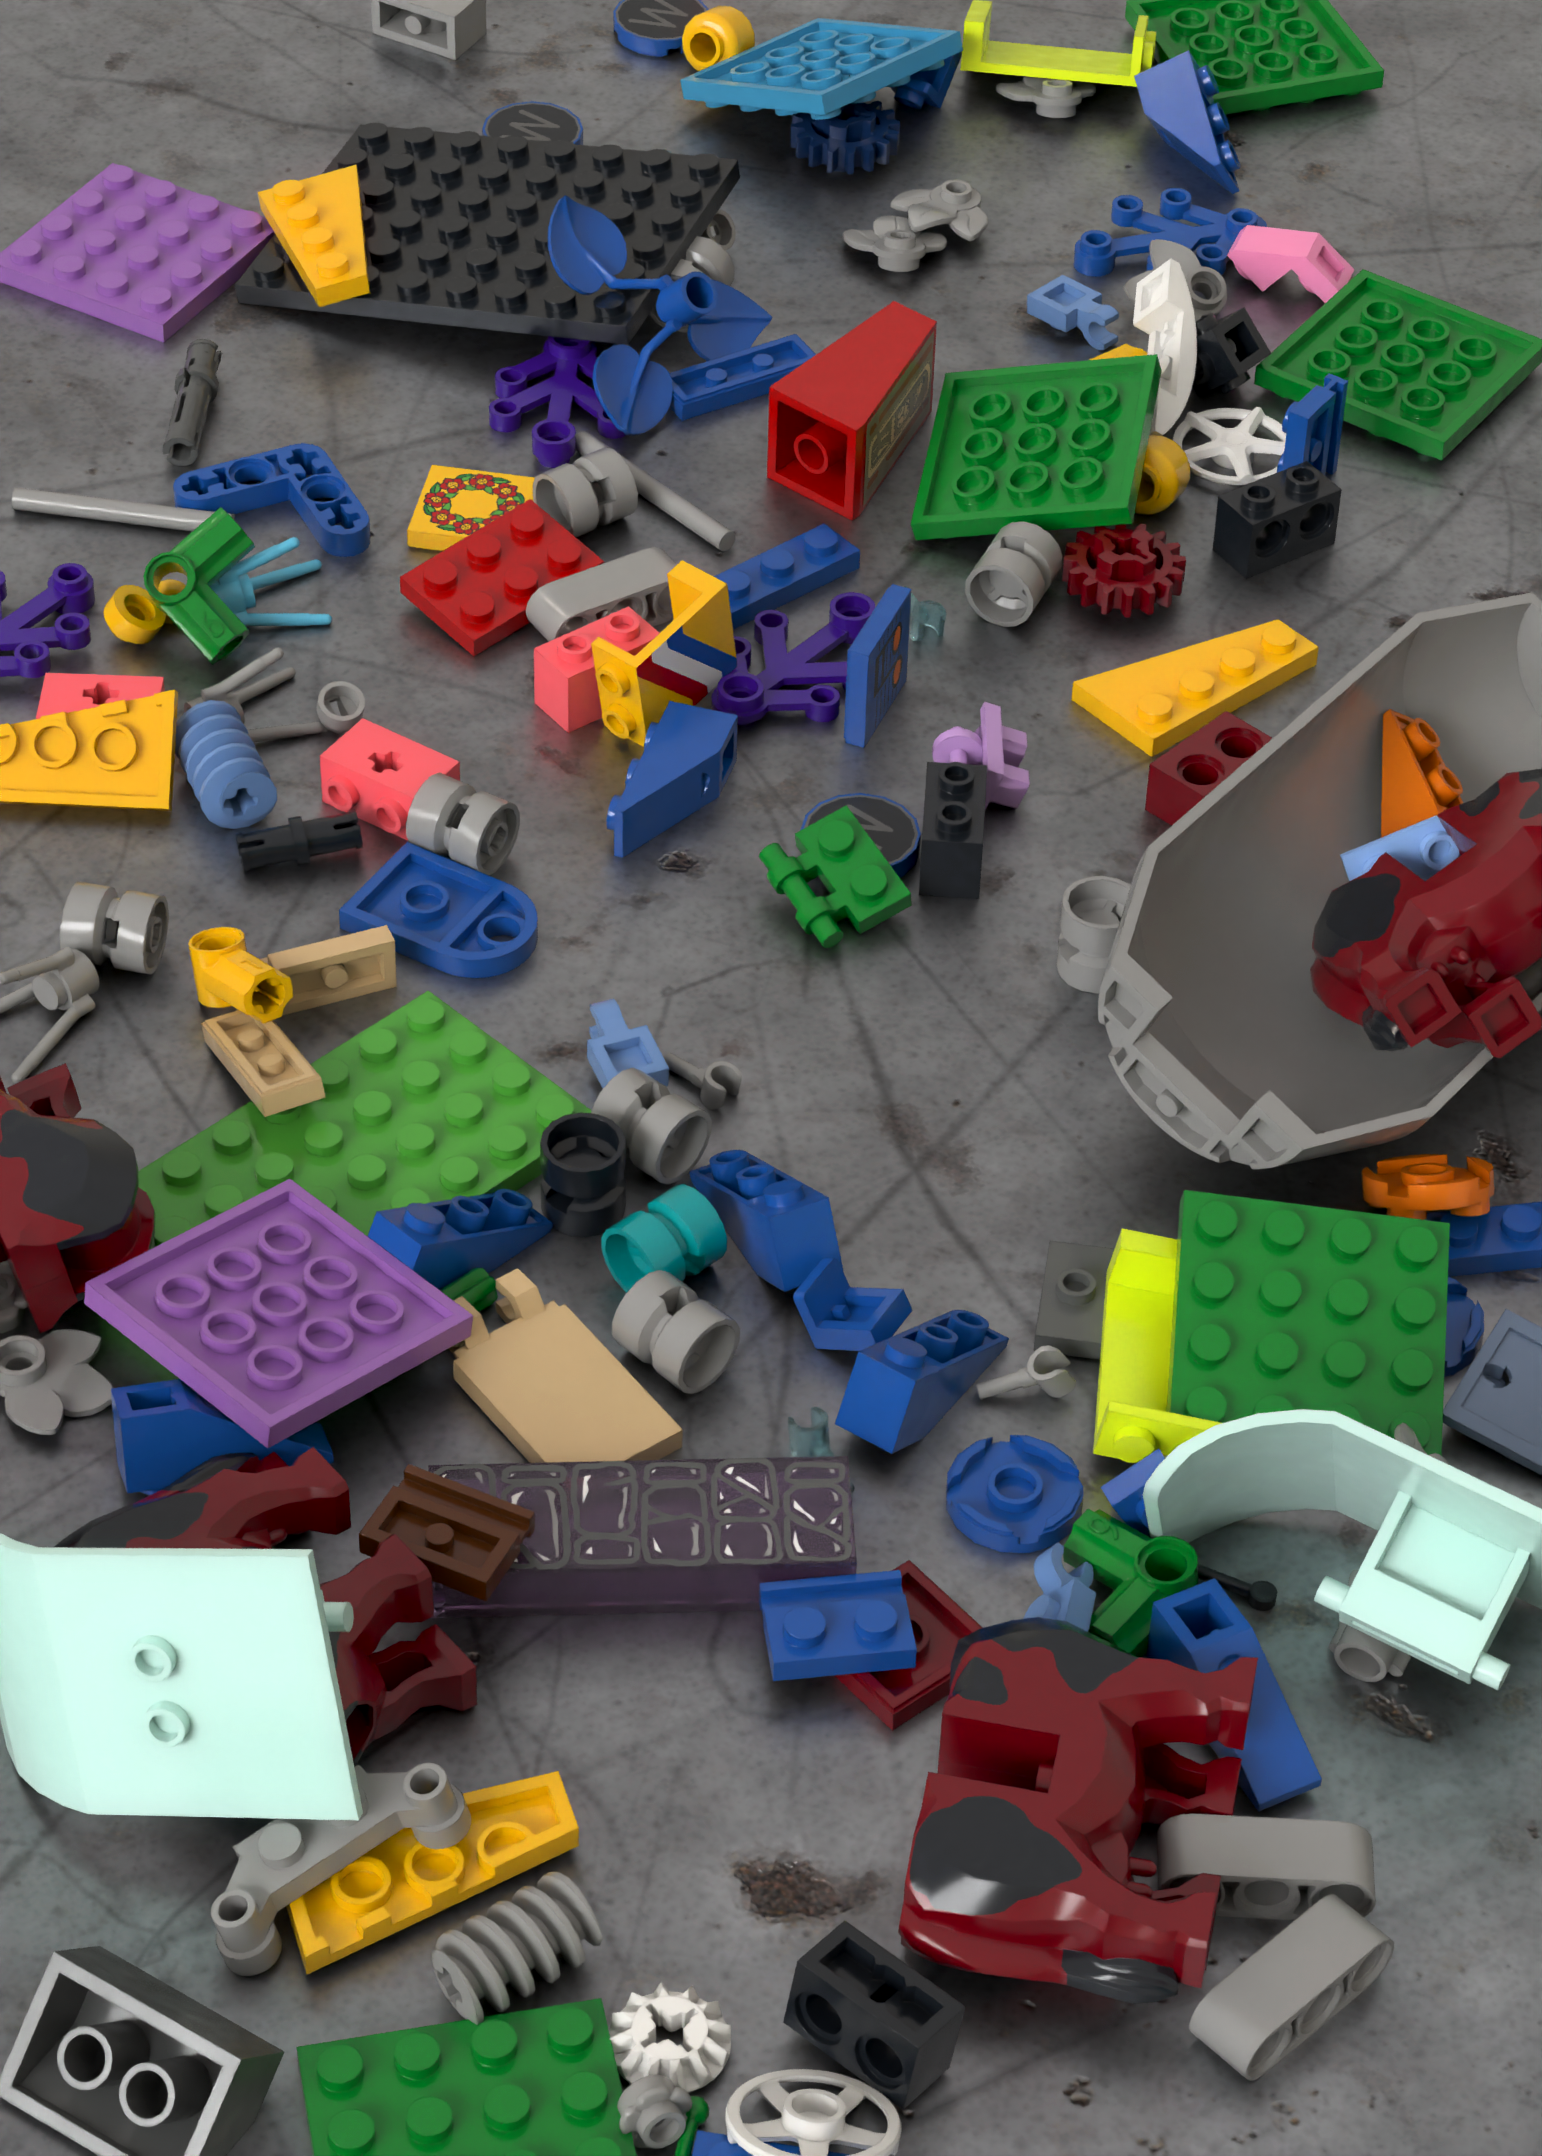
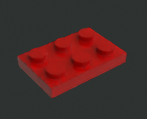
[400,499,604,657]

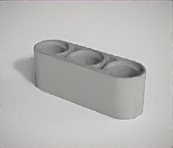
[526,547,677,642]
[1157,1814,1376,1920]
[1189,1894,1394,2081]

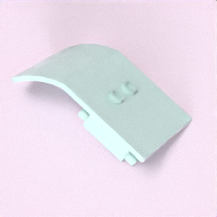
[1143,1409,1542,1691]
[0,1533,363,1821]

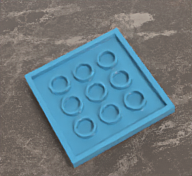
[680,18,963,120]

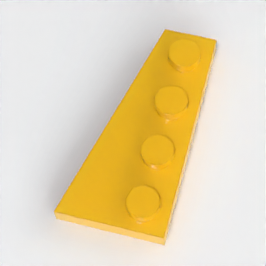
[258,165,370,307]
[1071,619,1319,757]
[0,689,178,811]
[286,1771,579,1975]

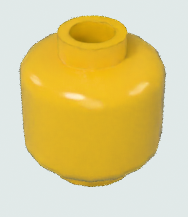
[682,6,755,71]
[1135,435,1190,515]

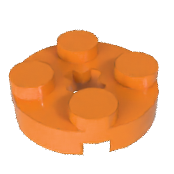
[1362,1154,1494,1220]

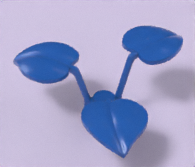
[547,195,772,436]

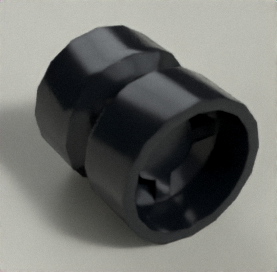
[540,1112,626,1237]

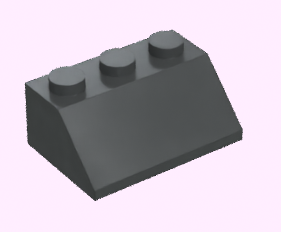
[0,1946,284,2156]

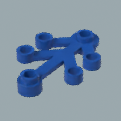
[1073,188,1267,277]

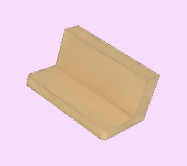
[260,925,397,1016]

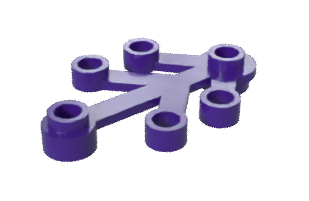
[489,336,626,468]
[0,563,95,678]
[711,592,875,725]

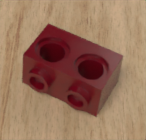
[1145,711,1272,826]

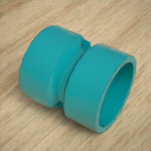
[601,1184,727,1293]

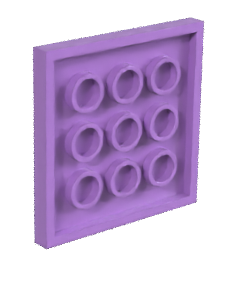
[0,163,275,343]
[84,1179,473,1448]

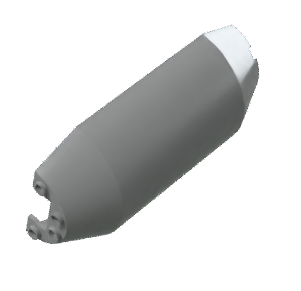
[1098,592,1542,1169]

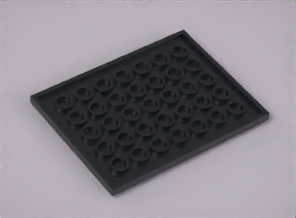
[235,123,740,345]

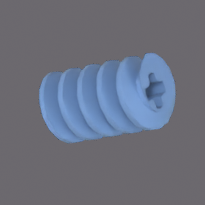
[175,700,277,829]

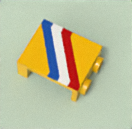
[591,560,737,747]

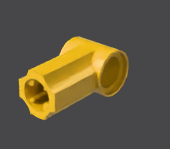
[188,927,293,1024]

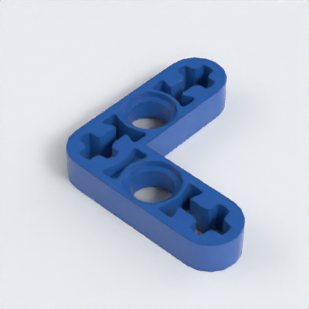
[173,443,370,557]

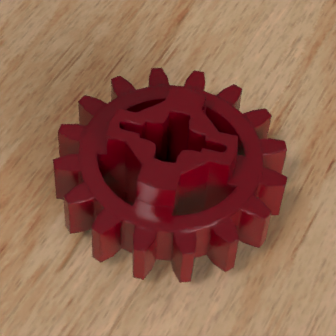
[1062,523,1186,617]

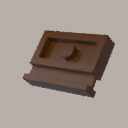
[359,1464,535,1602]

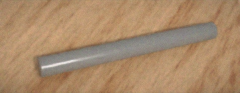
[576,431,736,552]
[12,487,235,532]

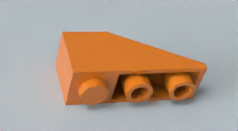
[1381,709,1463,838]

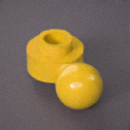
[103,579,186,644]

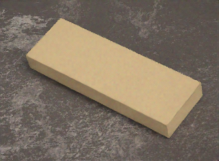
[201,1010,326,1117]

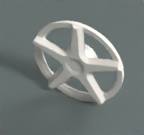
[1173,406,1286,485]
[725,2069,901,2156]

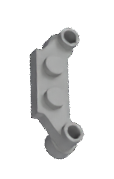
[211,1763,471,1976]

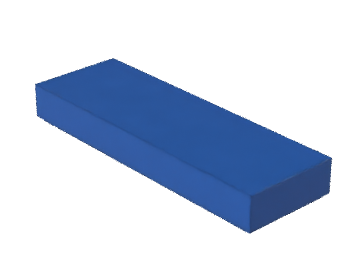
[670,334,816,421]

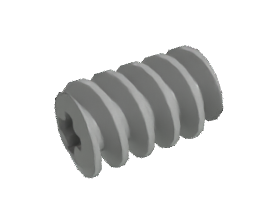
[431,1872,603,2025]

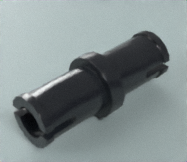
[235,809,363,872]

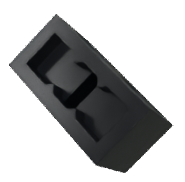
[1212,461,1342,579]
[919,762,987,899]
[783,1920,966,2110]

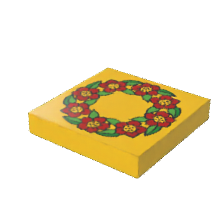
[407,465,535,551]

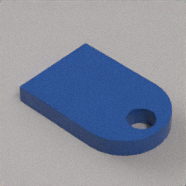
[339,842,538,978]

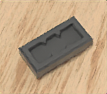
[1034,1241,1114,1359]

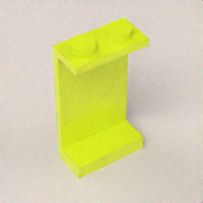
[960,0,1157,87]
[1093,1228,1222,1463]

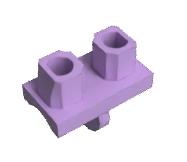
[932,702,1030,810]

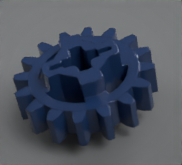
[790,100,900,174]

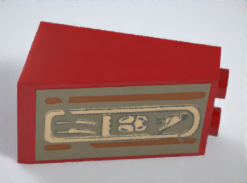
[767,301,937,521]

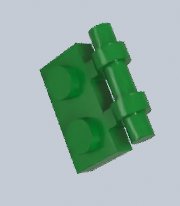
[759,805,912,948]

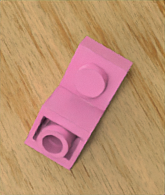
[1227,225,1355,303]

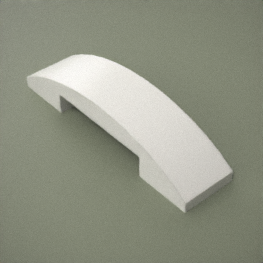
[1133,258,1197,436]

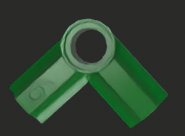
[143,507,255,665]
[1063,1509,1198,1658]

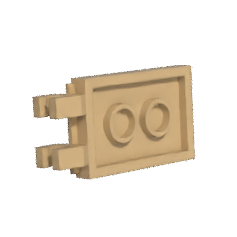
[448,1268,683,1507]

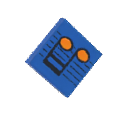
[844,584,911,748]

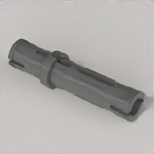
[162,339,222,466]

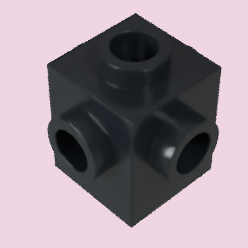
[1192,307,1271,396]

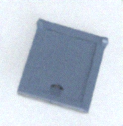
[1443,1309,1542,1475]

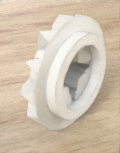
[609,1982,731,2093]

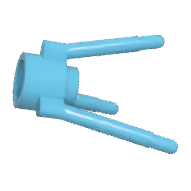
[210,537,332,627]

